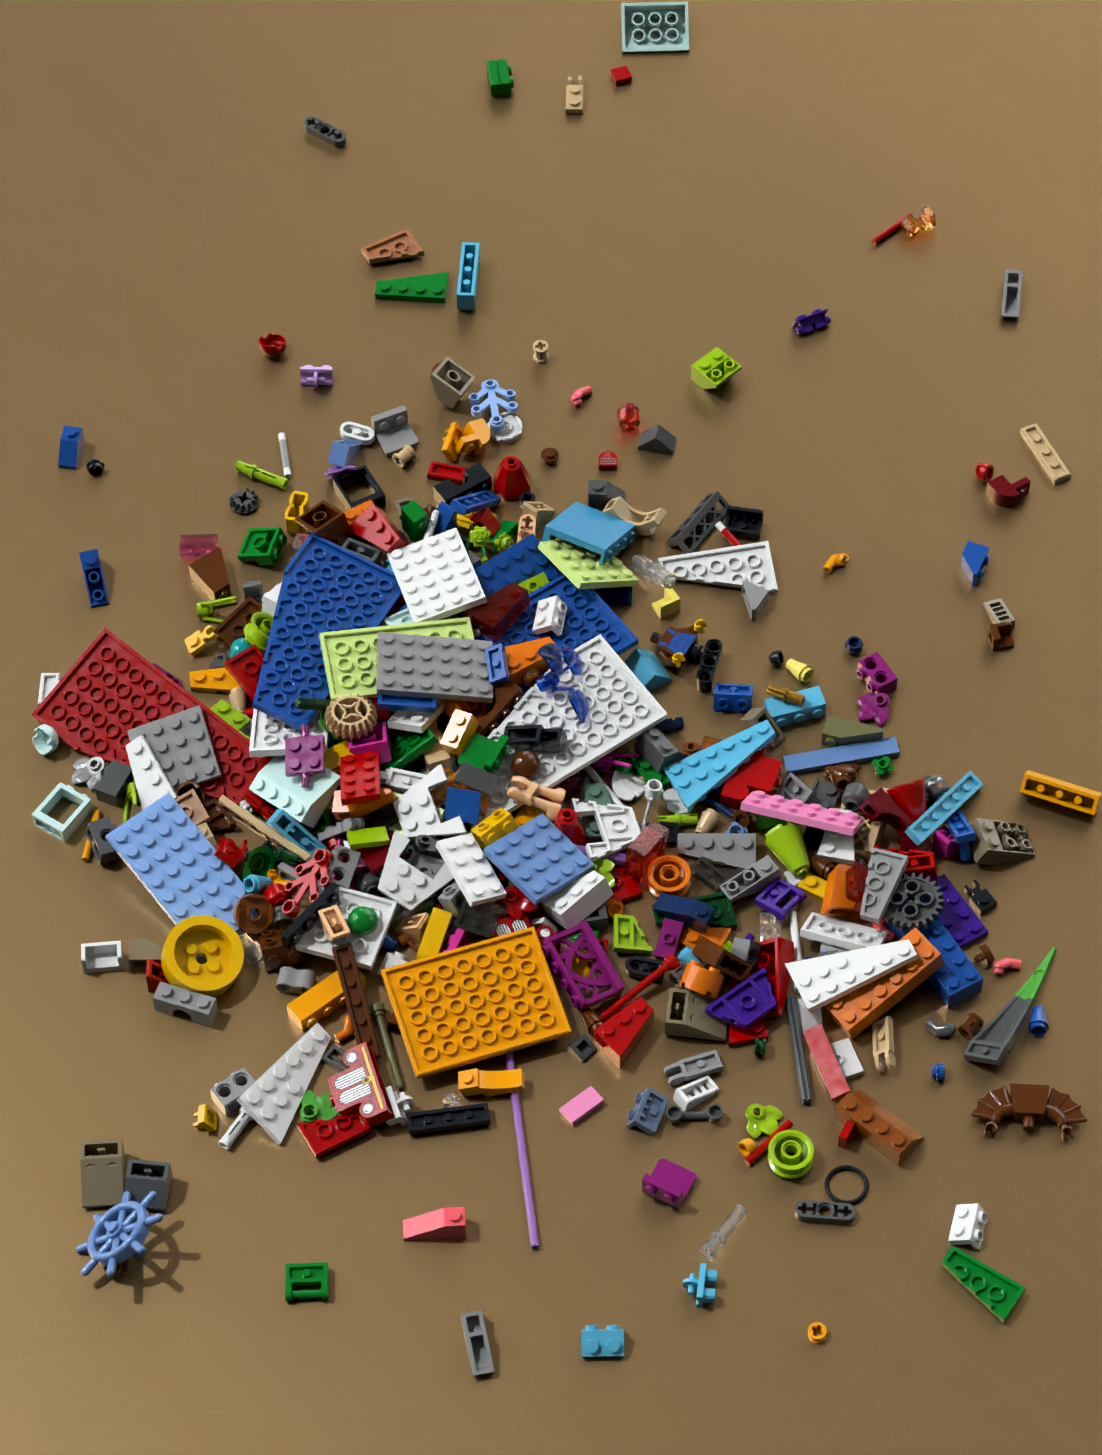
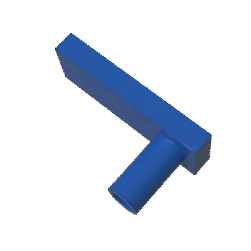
[943,808,976,861]

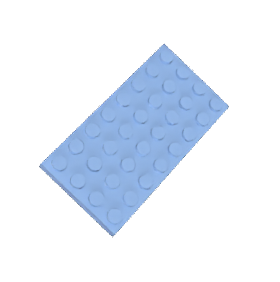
[105,793,258,958]

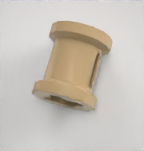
[533,340,549,364]
[392,445,416,468]

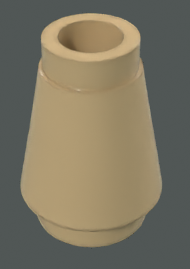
[229,687,248,713]
[694,808,720,833]

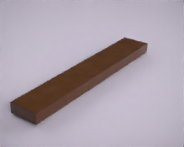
[332,942,382,1059]

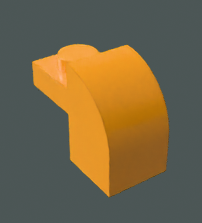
[455,418,491,455]

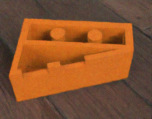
[505,637,561,686]

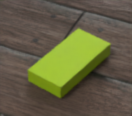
[346,826,389,849]

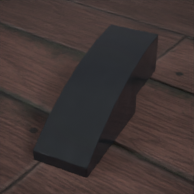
[504,724,567,753]

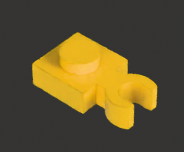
[184,625,218,657]

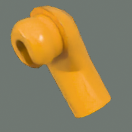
[823,553,849,573]
[267,869,291,886]

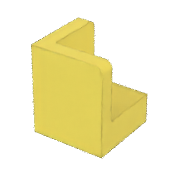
[652,586,680,619]

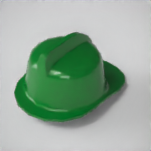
[242,845,275,881]

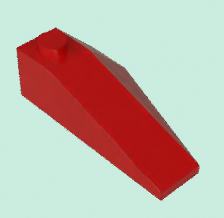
[751,936,794,1018]

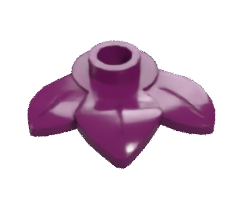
[856,692,891,727]

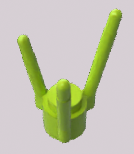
[197,596,237,624]
[123,782,140,823]

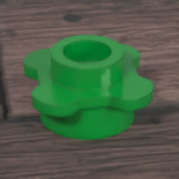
[872,756,894,776]
[614,758,634,775]

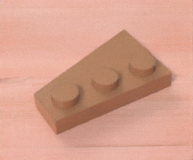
[361,229,424,264]

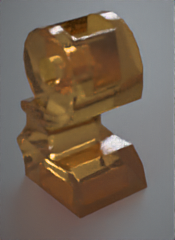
[900,204,936,237]

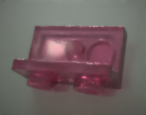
[179,534,218,557]

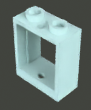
[31,782,93,843]

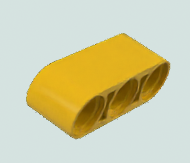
[415,907,453,960]

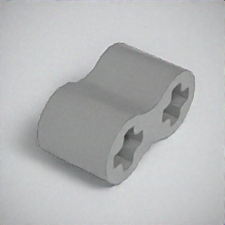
[276,967,317,995]

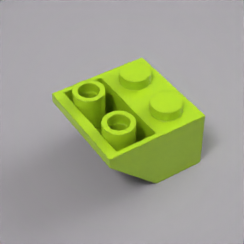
[691,347,742,389]

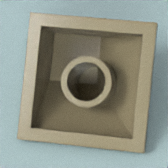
[430,357,476,409]

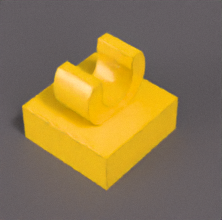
[193,1104,217,1132]

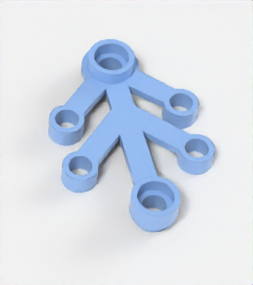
[469,379,518,432]

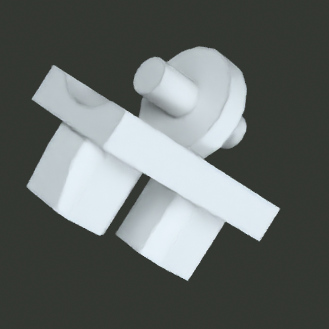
[385,1085,414,1126]

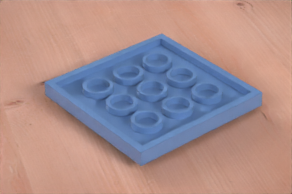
[483,813,595,905]

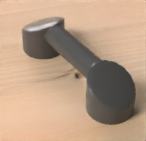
[666,1103,724,1124]

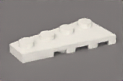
[126,735,178,810]

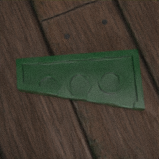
[651,892,737,929]

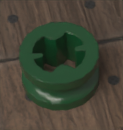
[754,1037,766,1056]

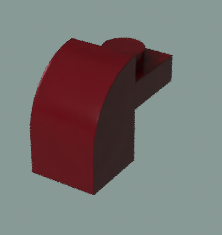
[986,475,1030,508]

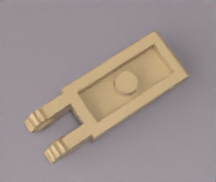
[565,75,583,114]
[872,1016,896,1073]

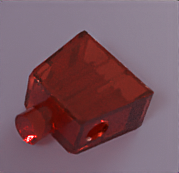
[845,862,868,912]

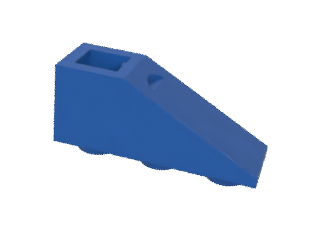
[79,549,109,607]

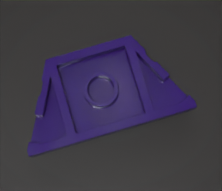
[705,967,776,1030]

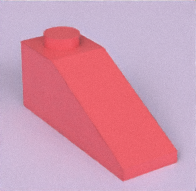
[403,1207,466,1241]

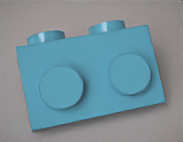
[581,1325,624,1357]

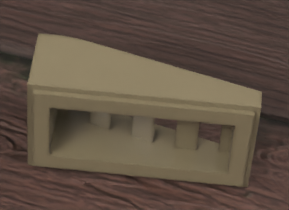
[983,598,1015,629]

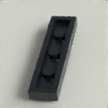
[281,882,340,950]
[406,1103,490,1135]

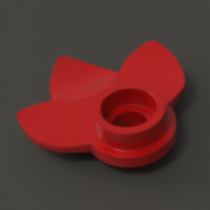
[501,886,538,920]

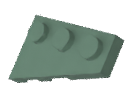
[585,783,612,840]

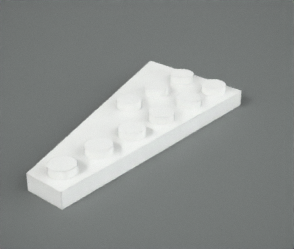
[658,541,778,593]
[236,1022,331,1145]

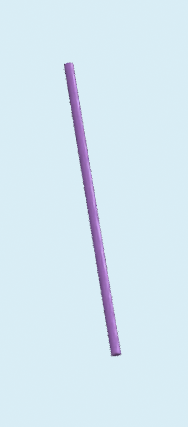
[505,1051,540,1249]

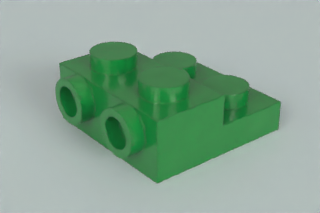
[237,527,287,566]

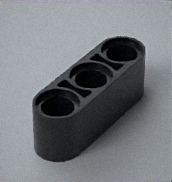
[696,639,722,693]

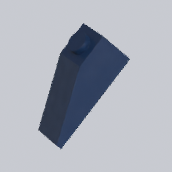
[652,893,715,934]

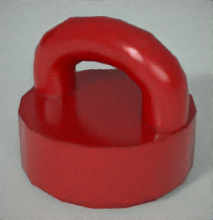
[975,463,994,482]

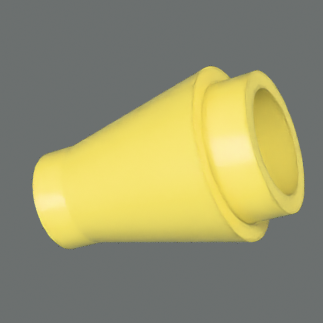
[785,658,814,683]

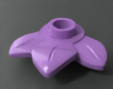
[325,465,356,480]

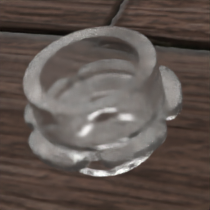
[442,1092,462,1108]

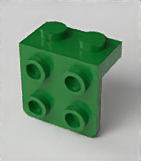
[458,733,511,774]

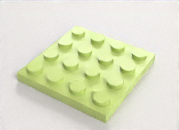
[538,540,638,589]

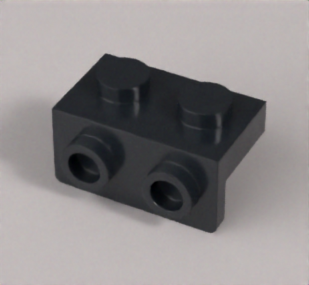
[724,506,764,539]

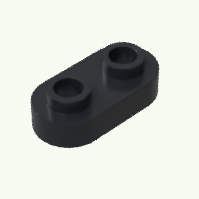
[625,956,665,981]

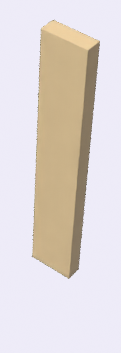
[218,795,310,864]

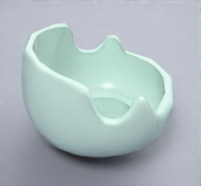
[32,724,59,756]

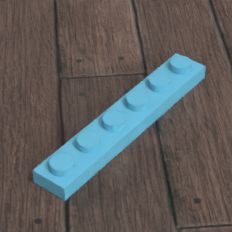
[904,771,983,846]

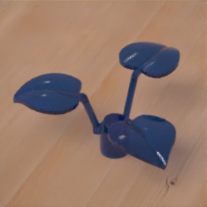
[536,643,589,724]

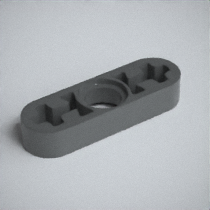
[304,116,347,148]
[794,1200,855,1225]

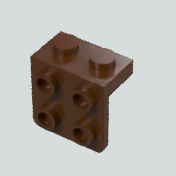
[257,925,305,971]

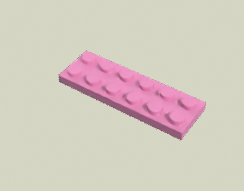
[740,791,864,836]

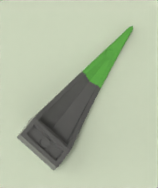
[963,946,1056,1066]

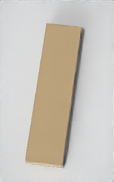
[1020,423,1071,484]

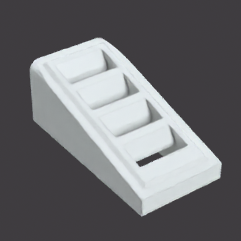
[673,1075,720,1112]

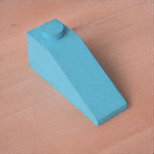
[265,809,326,855]

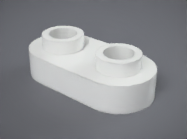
[340,421,375,445]

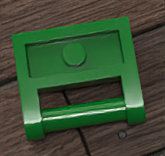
[285,1262,328,1302]

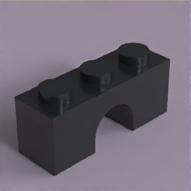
[433,462,492,505]

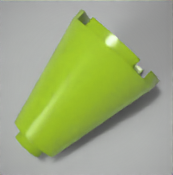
[764,821,810,877]

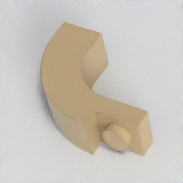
[602,496,667,536]

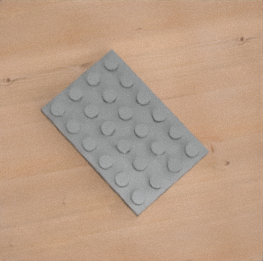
[377,632,493,703]

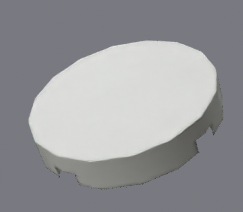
[487,412,523,444]

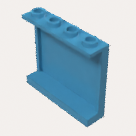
[542,501,636,566]

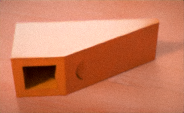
[332,788,396,820]

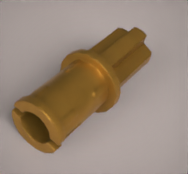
[767,684,805,707]

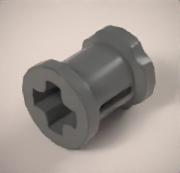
[669,962,687,988]

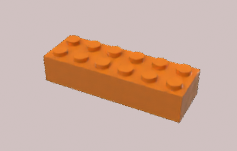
[824,927,945,1040]

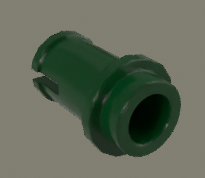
[274,847,300,867]

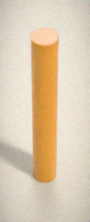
[82,809,101,862]

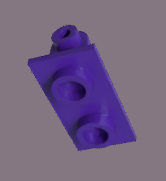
[792,309,831,335]

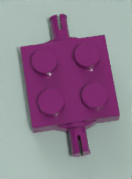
[285,724,325,788]

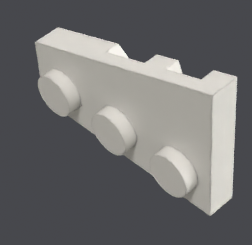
[817,808,856,865]

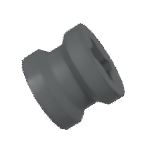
[273,905,293,929]

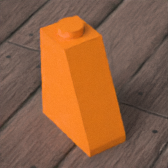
[821,864,863,917]

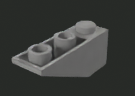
[719,855,781,901]

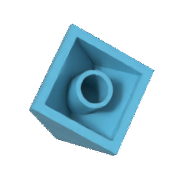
[624,648,671,691]

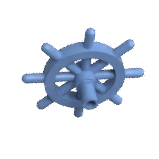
[76,1191,163,1277]

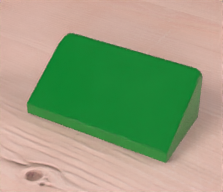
[485,520,518,554]

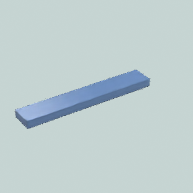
[782,736,900,775]

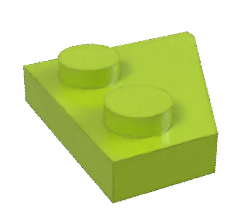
[613,914,652,955]

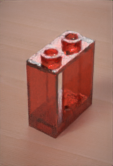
[623,821,669,883]

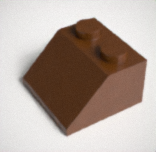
[295,500,350,540]

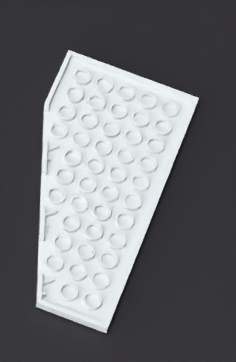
[443,634,668,828]

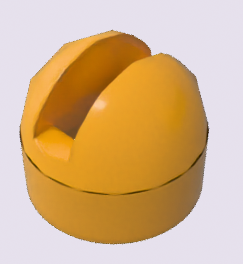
[738,1138,756,1156]

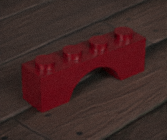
[859,788,934,851]

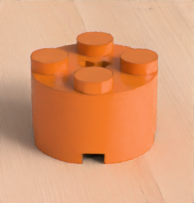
[679,960,725,1000]

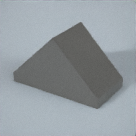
[638,424,677,454]

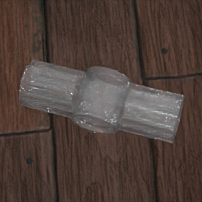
[630,555,677,589]

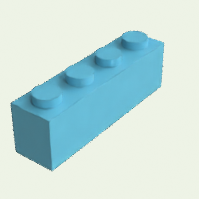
[456,242,480,310]

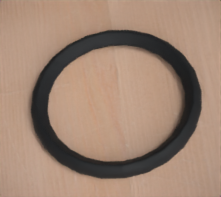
[824,1165,869,1204]

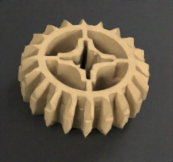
[325,693,377,741]

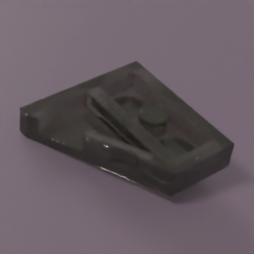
[689,856,743,893]

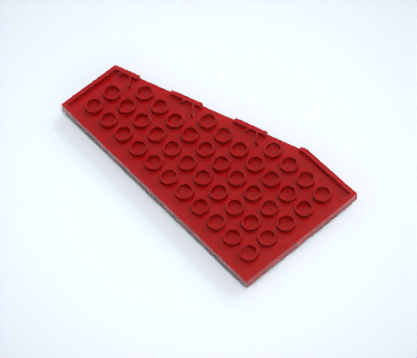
[31,628,273,805]

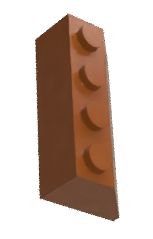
[834,1089,924,1166]

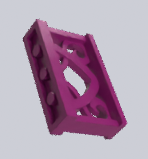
[541,920,625,1013]

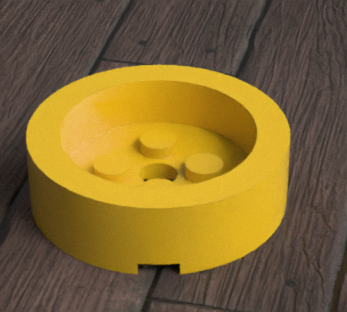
[161,915,244,997]

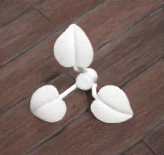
[612,770,694,847]

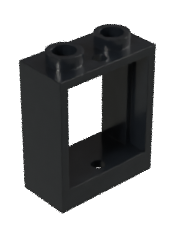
[333,465,386,510]

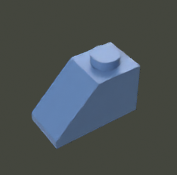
[328,439,362,469]

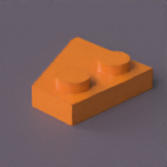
[679,927,732,949]

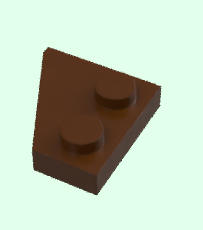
[203,798,236,832]

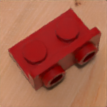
[214,836,248,868]

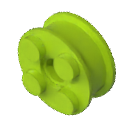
[244,612,274,654]
[768,1130,814,1179]

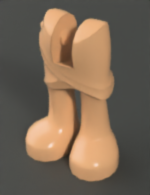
[506,775,566,823]

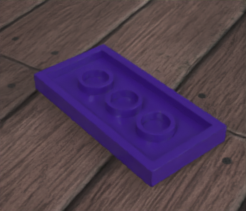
[912,874,988,949]

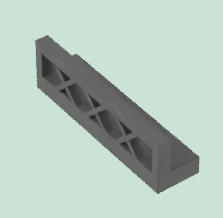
[666,491,730,554]

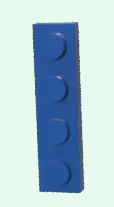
[450,490,501,515]

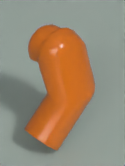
[334,1015,354,1043]

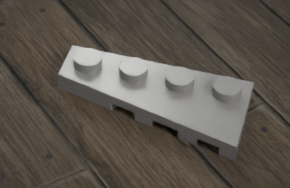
[677,833,757,870]
[860,847,909,924]

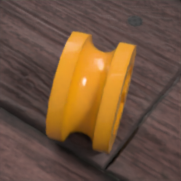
[808,1322,827,1344]

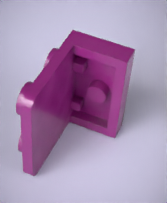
[642,1158,696,1209]

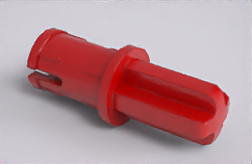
[243,790,275,820]

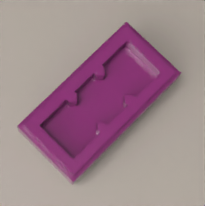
[654,918,684,959]

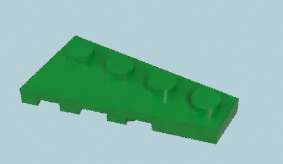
[375,272,449,303]
[941,1246,1026,1323]

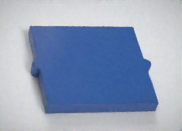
[444,787,482,824]

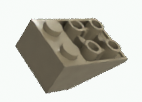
[970,818,1036,865]
[665,988,728,1041]
[80,1139,125,1208]

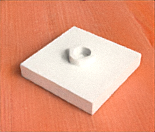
[811,1038,864,1086]

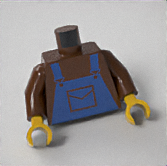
[650,619,707,671]

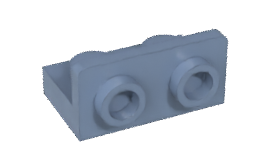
[626,1087,669,1135]

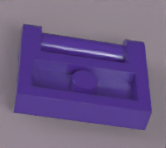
[755,877,807,921]

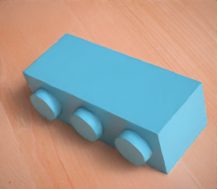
[764,686,826,727]

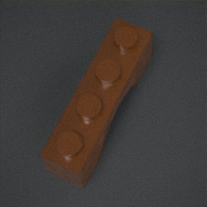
[475,680,524,737]

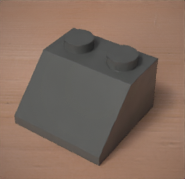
[634,726,686,773]

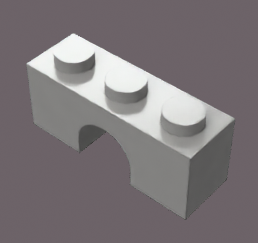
[153,982,218,1027]

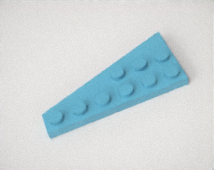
[663,720,776,813]

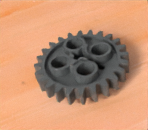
[883,872,945,932]

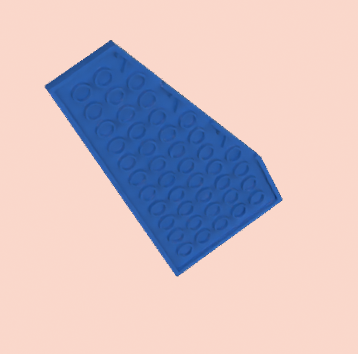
[252,533,402,731]

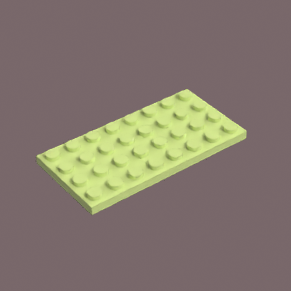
[319,617,474,701]

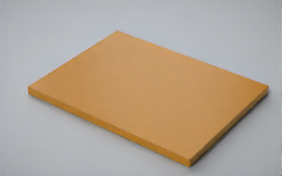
[381,926,572,1079]

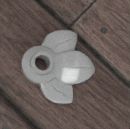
[72,757,105,791]

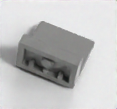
[371,405,419,456]

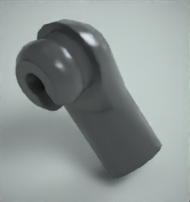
[925,1019,956,1038]

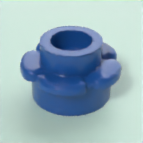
[932,1062,945,1082]

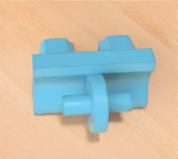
[682,1263,718,1307]

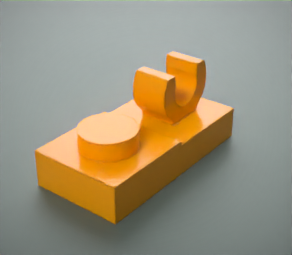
[441,422,464,462]

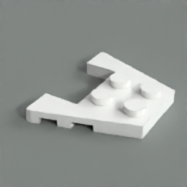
[393,764,467,839]
[570,798,642,862]
[377,830,454,912]

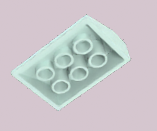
[621,1,689,53]
[249,755,340,828]

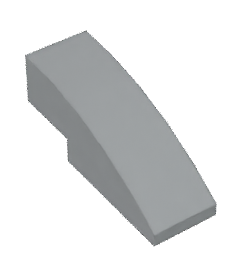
[1001,269,1023,318]
[460,1310,494,1376]

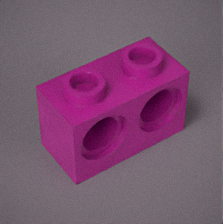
[856,652,898,695]

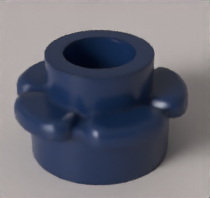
[845,636,864,654]

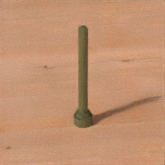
[369,1002,404,1090]

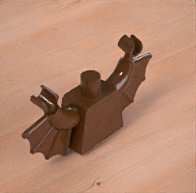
[971,1083,1087,1142]

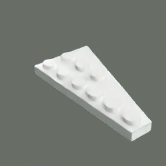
[785,939,919,1013]

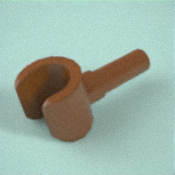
[397,933,419,952]

